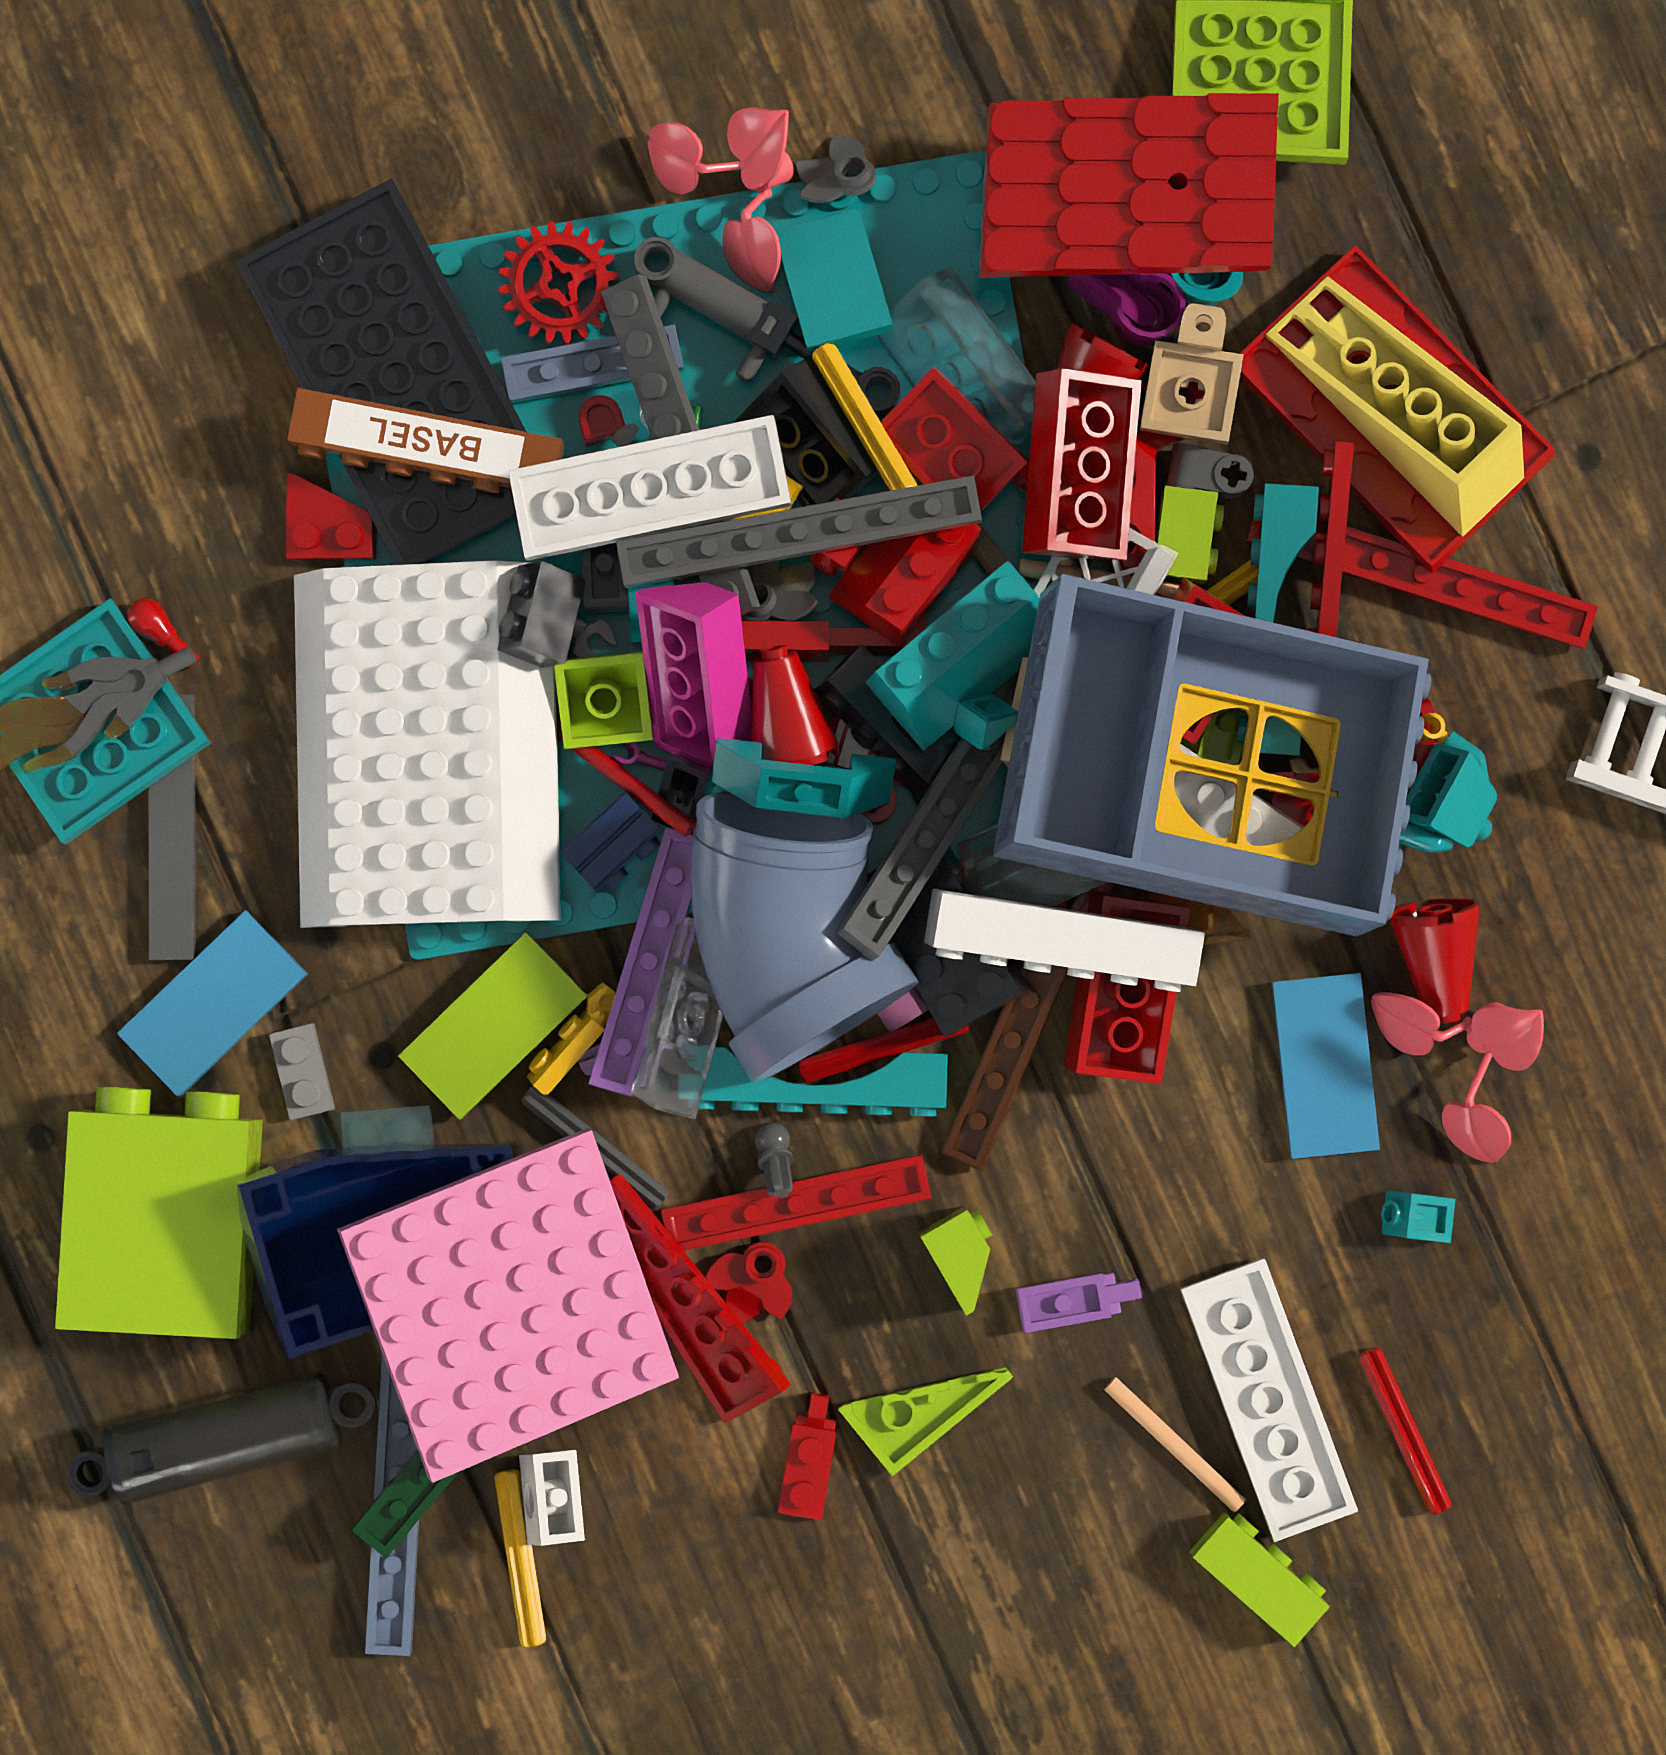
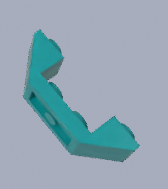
[712,738,896,818]

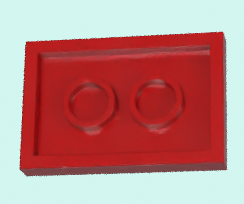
[881,367,1029,512]

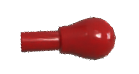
[126,598,200,670]

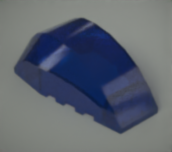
[236,1144,514,1359]

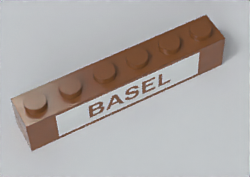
[287,388,565,493]

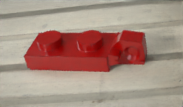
[778,1392,837,1520]

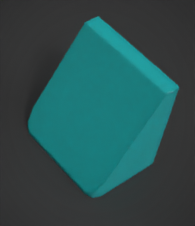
[954,694,1018,750]

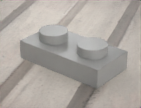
[269,1023,335,1120]

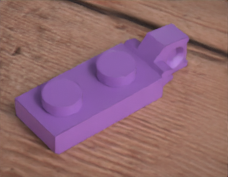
[1015,1272,1142,1333]

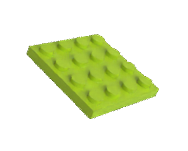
[1171,0,1353,165]

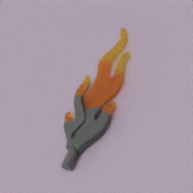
[0,646,197,773]

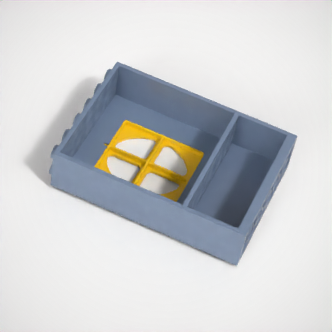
[993,574,1431,936]

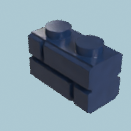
[559,791,662,892]

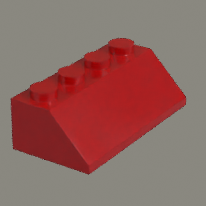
[1022,368,1141,560]
[1063,891,1190,1085]

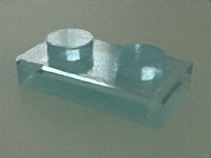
[340,1105,434,1157]

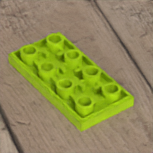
[398,932,588,1120]

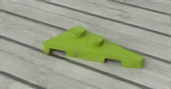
[838,1367,1013,1476]

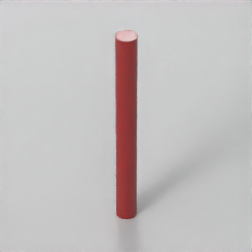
[557,719,696,837]

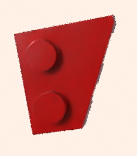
[286,474,377,560]

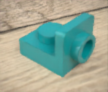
[1381,1190,1456,1243]

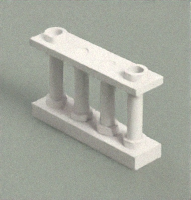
[1565,672,1666,814]

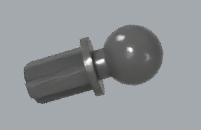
[755,1122,793,1199]

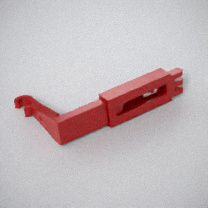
[741,617,925,662]

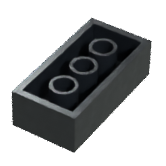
[867,846,1031,1037]

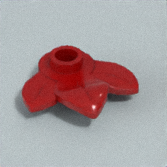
[706,1242,792,1323]

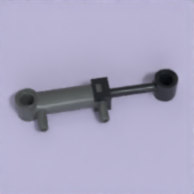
[634,237,900,417]

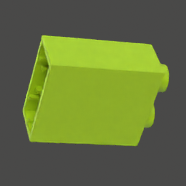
[55,1087,263,1339]

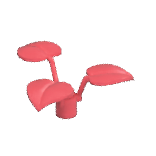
[648,107,793,292]
[1371,992,1544,1163]

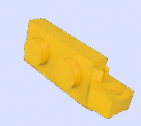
[526,982,616,1095]

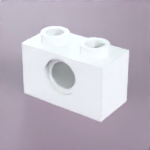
[519,1450,585,1546]

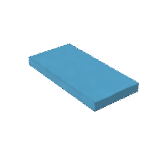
[117,910,308,1097]
[1271,973,1380,1159]

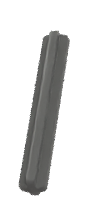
[521,1086,669,1210]

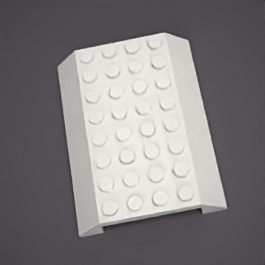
[294,561,561,928]

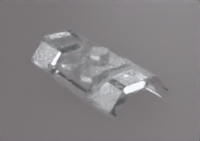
[631,917,723,1119]

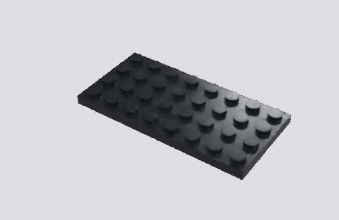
[235,178,527,565]

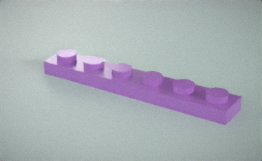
[589,828,693,1098]

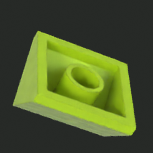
[554,651,653,749]

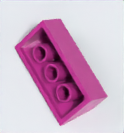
[635,582,752,770]

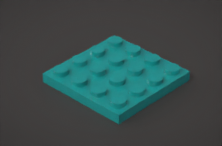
[0,598,211,845]

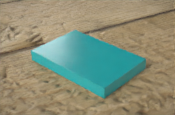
[775,208,894,354]

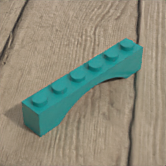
[1238,484,1319,756]
[678,1046,948,1116]

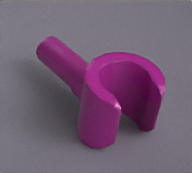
[609,742,667,771]

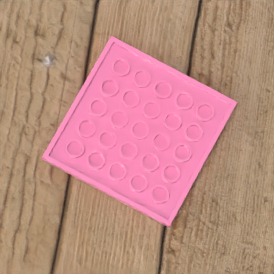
[337,1128,679,1483]

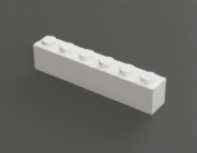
[924,889,1205,992]

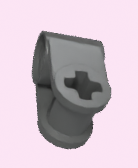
[1165,443,1254,500]

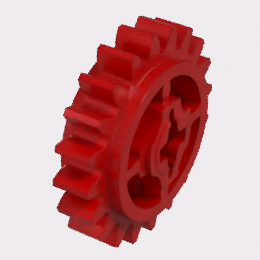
[497,221,620,345]

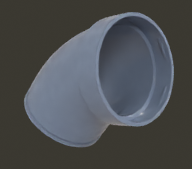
[690,791,918,1084]

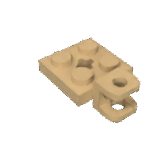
[1140,303,1244,445]

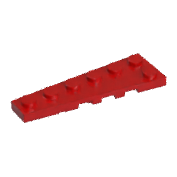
[610,1174,791,1424]

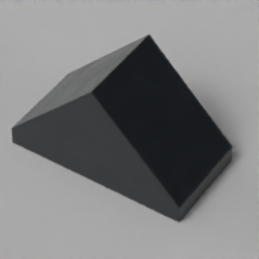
[651,752,715,835]

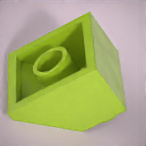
[919,1206,993,1316]

